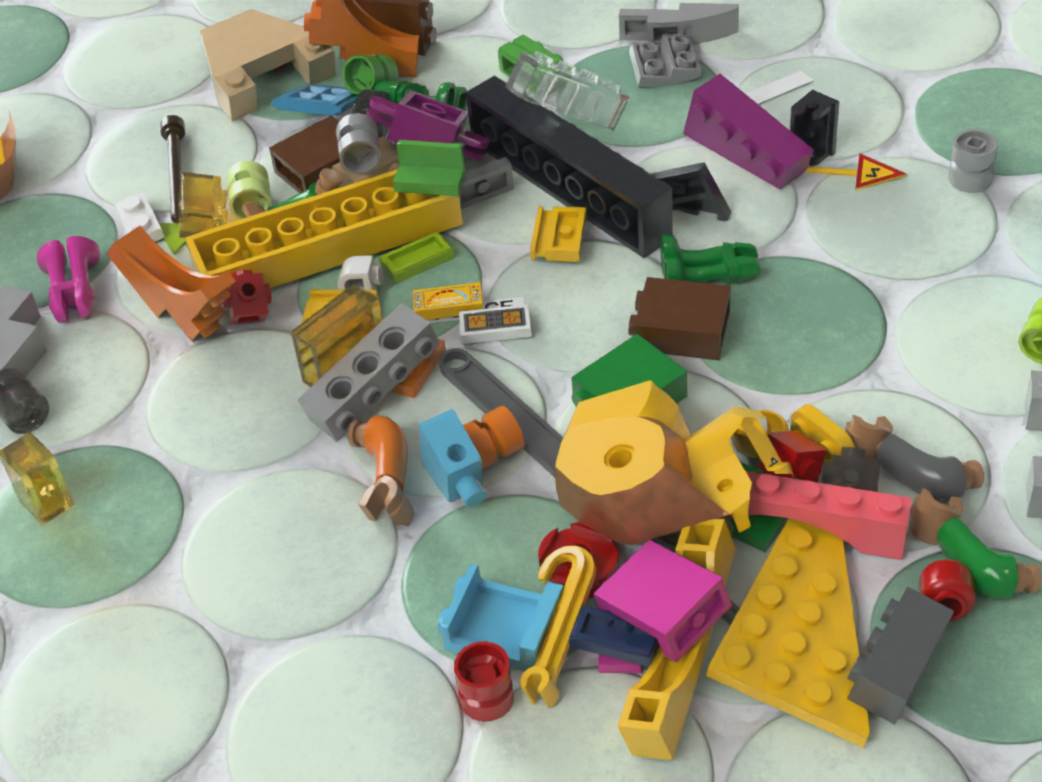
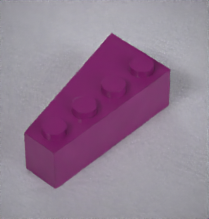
[683,73,814,190]

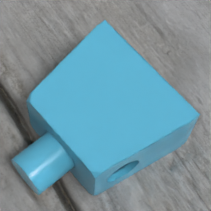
[419,409,486,507]

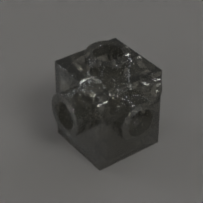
[822,447,881,492]

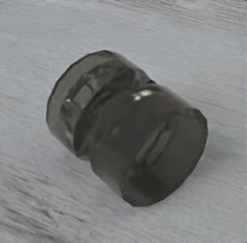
[0,369,50,434]

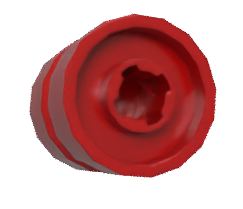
[454,641,514,722]

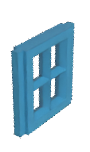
[272,84,367,116]

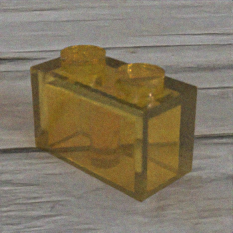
[178,172,228,238]
[0,432,74,526]

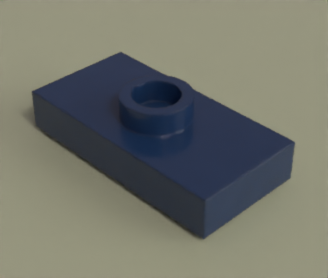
[569,605,659,667]

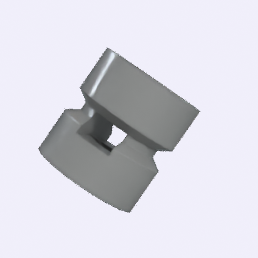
[336,113,382,175]
[949,129,998,193]

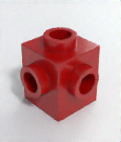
[221,270,272,325]

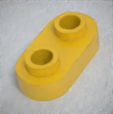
[790,404,856,467]

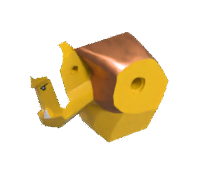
[555,380,794,545]

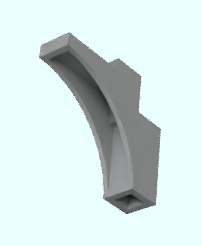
[0,285,47,408]

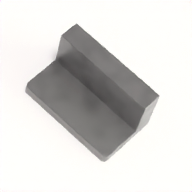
[459,157,514,209]

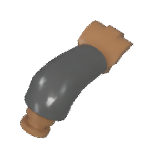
[845,415,984,501]

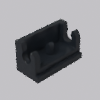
[790,89,840,166]

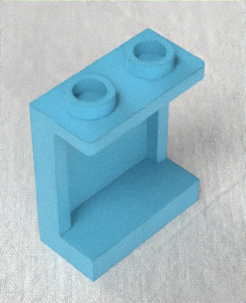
[438,564,563,672]

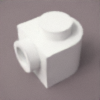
[338,256,383,290]

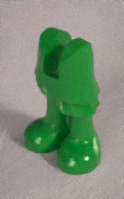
[373,80,467,111]

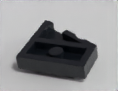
[650,162,731,221]

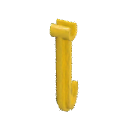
[520,546,597,708]

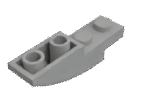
[619,3,739,45]

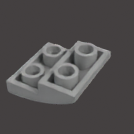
[629,34,702,87]

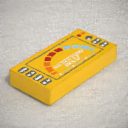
[413,282,483,320]

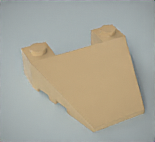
[200,9,335,121]

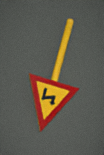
[805,153,907,190]

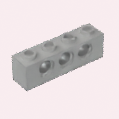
[298,303,440,442]

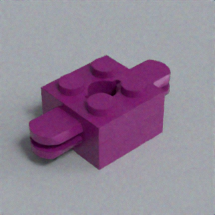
[366,90,490,161]

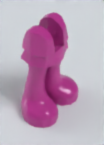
[37,236,100,323]

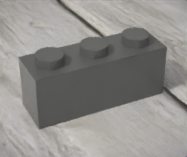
[847,587,954,725]

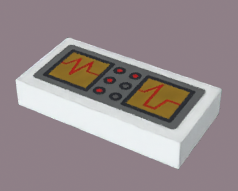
[459,304,532,345]

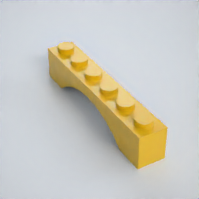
[617,519,736,760]

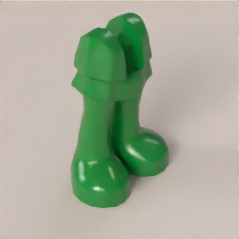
[660,234,761,285]

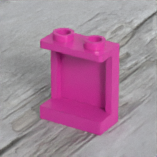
[594,540,732,663]

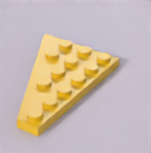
[706,519,870,748]

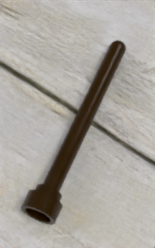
[160,115,185,224]

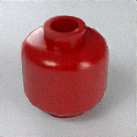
[919,559,976,621]

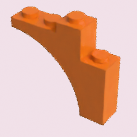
[304,0,419,77]
[107,225,236,341]

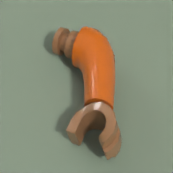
[347,415,414,526]

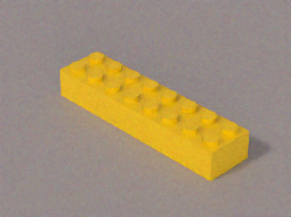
[185,169,463,288]

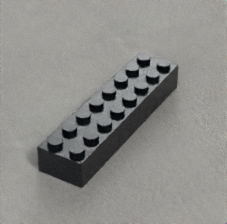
[466,75,673,258]

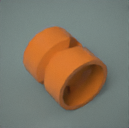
[463,406,525,470]

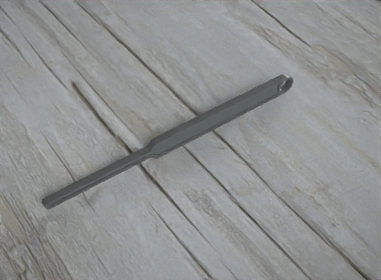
[439,348,740,625]

